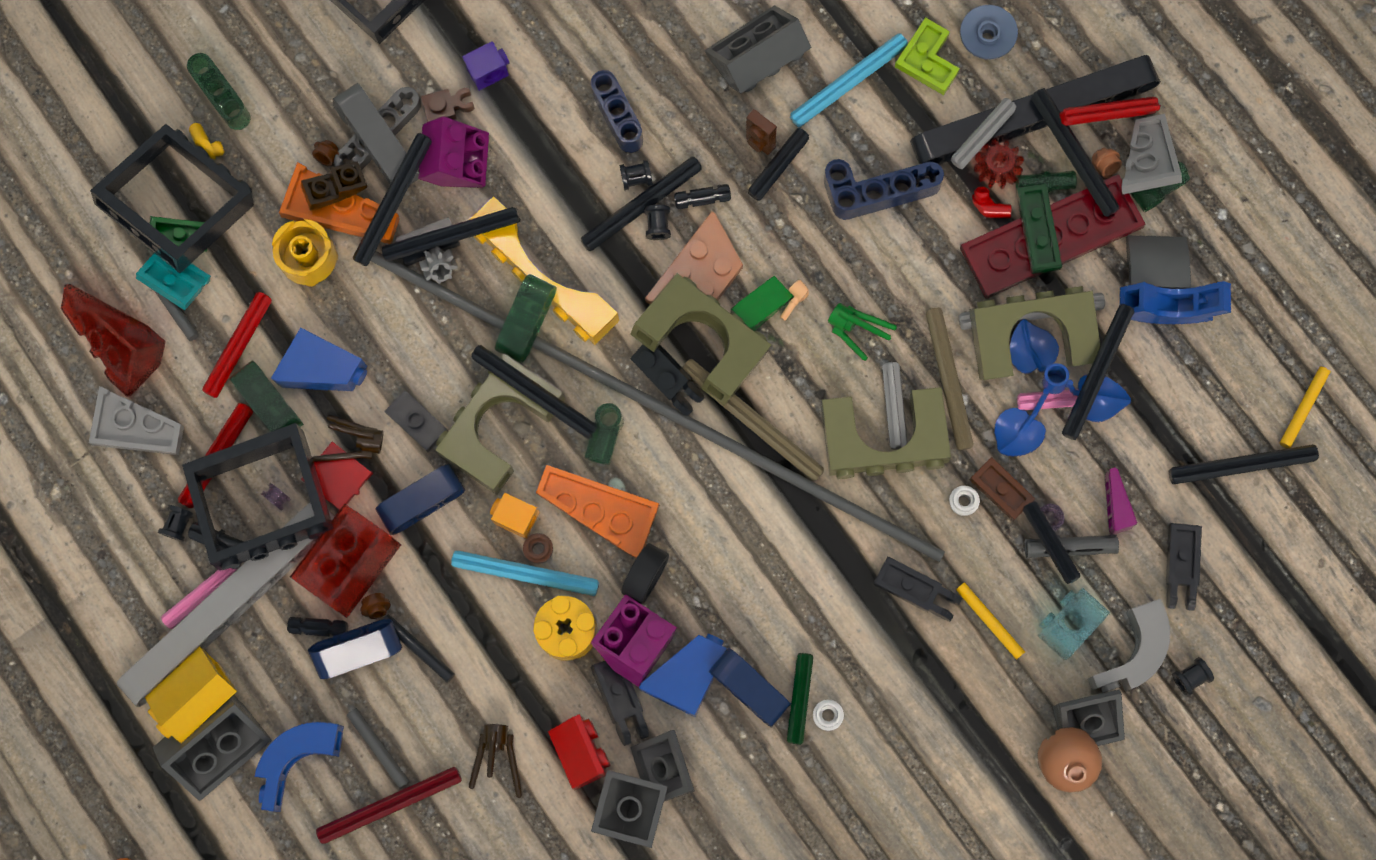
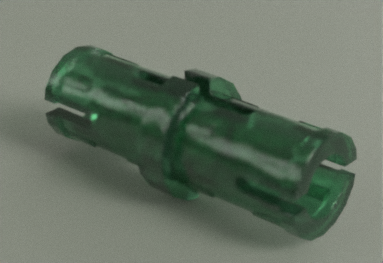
[1015,170,1077,194]

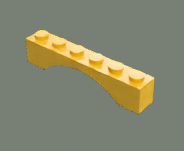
[469,196,619,345]

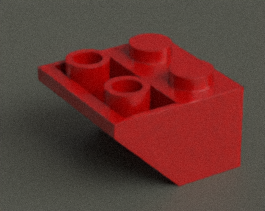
[548,714,611,790]

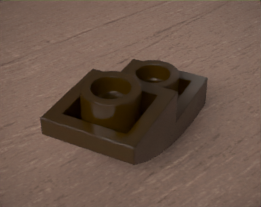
[301,161,367,211]

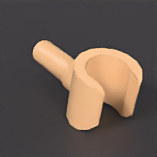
[780,280,809,321]

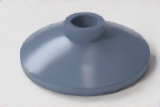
[960,5,1018,59]

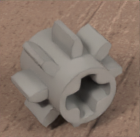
[419,246,458,284]

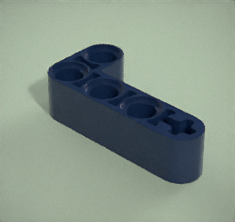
[824,159,944,220]

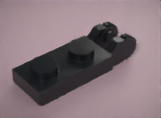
[630,344,705,416]
[1166,523,1202,611]
[873,556,962,622]
[590,661,649,746]

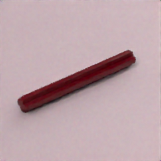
[316,767,462,844]

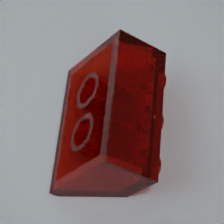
[290,504,401,618]

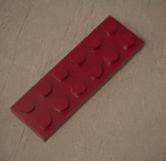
[960,174,1146,299]

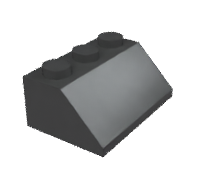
[704,5,812,94]
[153,695,272,801]

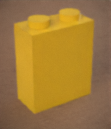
[145,646,237,743]

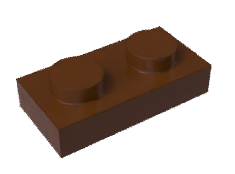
[746,109,777,156]
[969,457,1035,521]

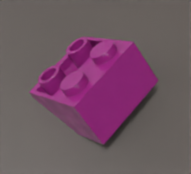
[418,116,489,188]
[591,594,677,687]

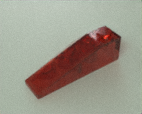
[60,284,166,397]

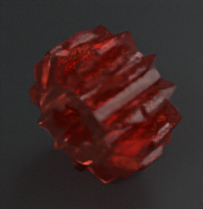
[974,139,1024,190]

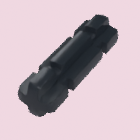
[674,184,731,209]
[287,617,348,637]

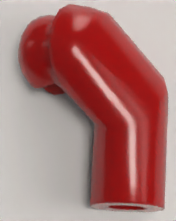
[972,187,1012,219]

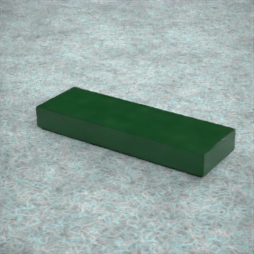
[1016,184,1062,274]

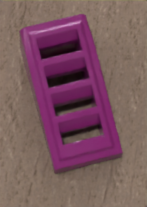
[1105,467,1138,535]

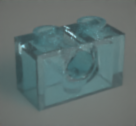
[1037,587,1110,661]

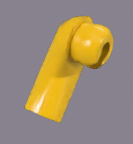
[189,123,225,159]

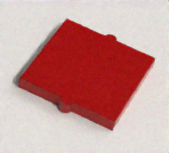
[301,441,373,511]

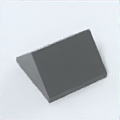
[1052,689,1125,746]
[630,730,695,802]
[591,770,668,848]

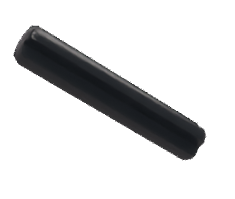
[748,128,809,201]
[1023,501,1080,584]

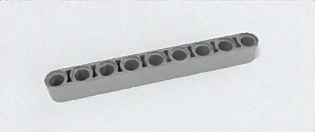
[117,502,339,707]

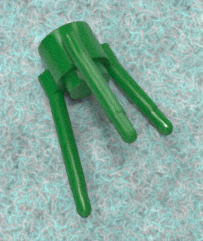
[828,303,897,361]

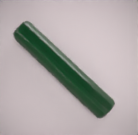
[787,653,814,745]

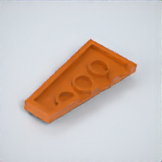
[279,162,400,244]
[536,465,660,559]

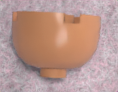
[1037,727,1102,793]

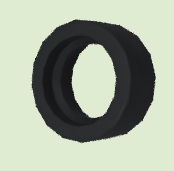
[621,543,669,604]

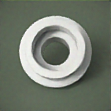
[949,486,980,516]
[813,700,844,731]

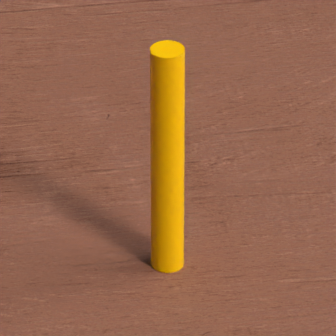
[1279,366,1331,448]
[956,582,1025,660]

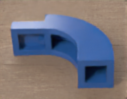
[1120,281,1231,324]
[254,722,344,812]

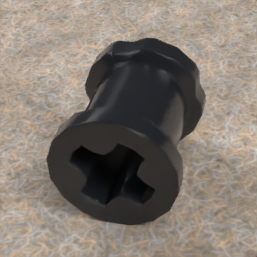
[619,159,653,191]
[644,205,671,240]
[158,505,194,542]
[1172,657,1214,697]

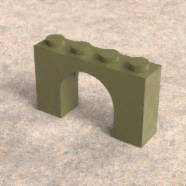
[630,273,771,406]
[969,286,1100,380]
[435,354,565,495]
[821,387,951,479]

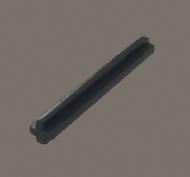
[1031,88,1119,217]
[353,133,432,266]
[581,156,702,251]
[382,207,521,261]
[1062,304,1134,440]
[471,345,598,439]
[1169,444,1319,484]

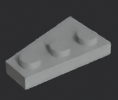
[1121,114,1182,194]
[89,386,184,455]

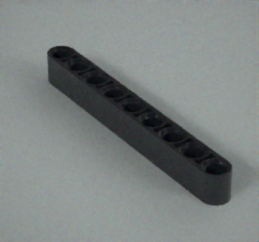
[910,55,1161,164]

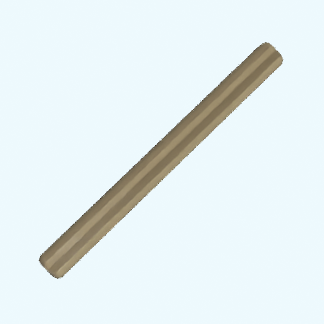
[682,359,824,481]

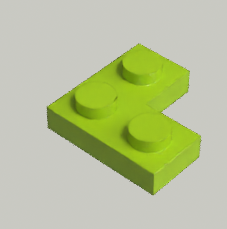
[895,17,960,95]

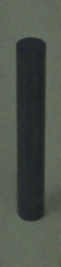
[383,614,455,683]

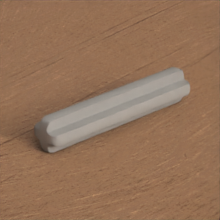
[951,98,1017,169]
[882,362,908,449]

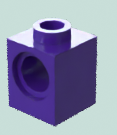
[462,41,510,91]

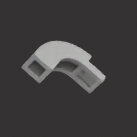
[1088,599,1170,693]

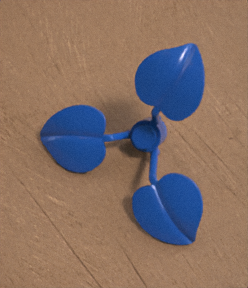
[994,319,1131,456]

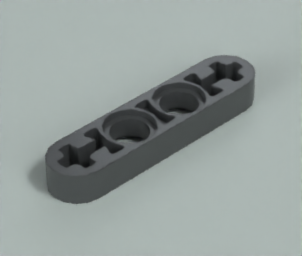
[334,87,421,170]

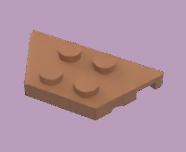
[645,211,743,304]

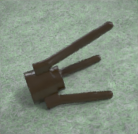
[312,415,384,462]
[469,724,522,798]

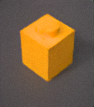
[490,492,540,539]

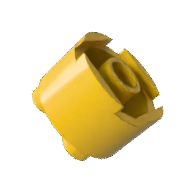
[272,219,338,287]
[533,596,597,661]

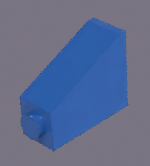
[271,327,367,391]
[639,634,727,717]

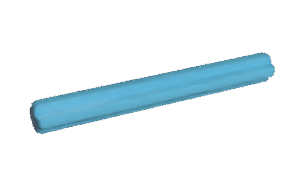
[790,33,908,127]
[451,550,599,596]

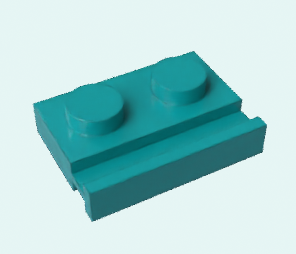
[136,253,211,310]

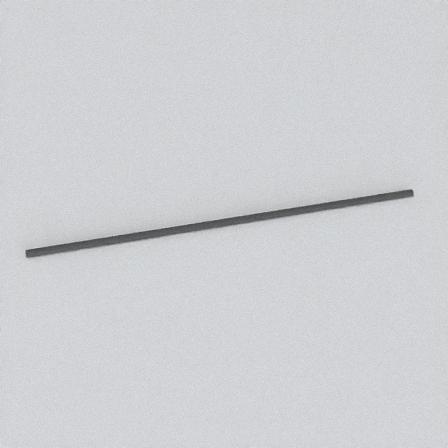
[371,251,945,562]

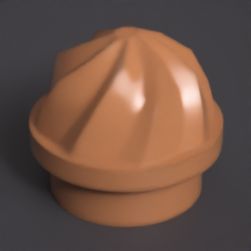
[1092,147,1122,178]

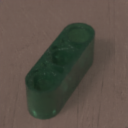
[187,53,251,130]
[494,274,557,364]
[229,360,304,432]

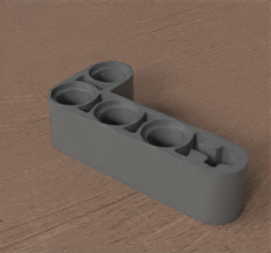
[333,83,419,185]

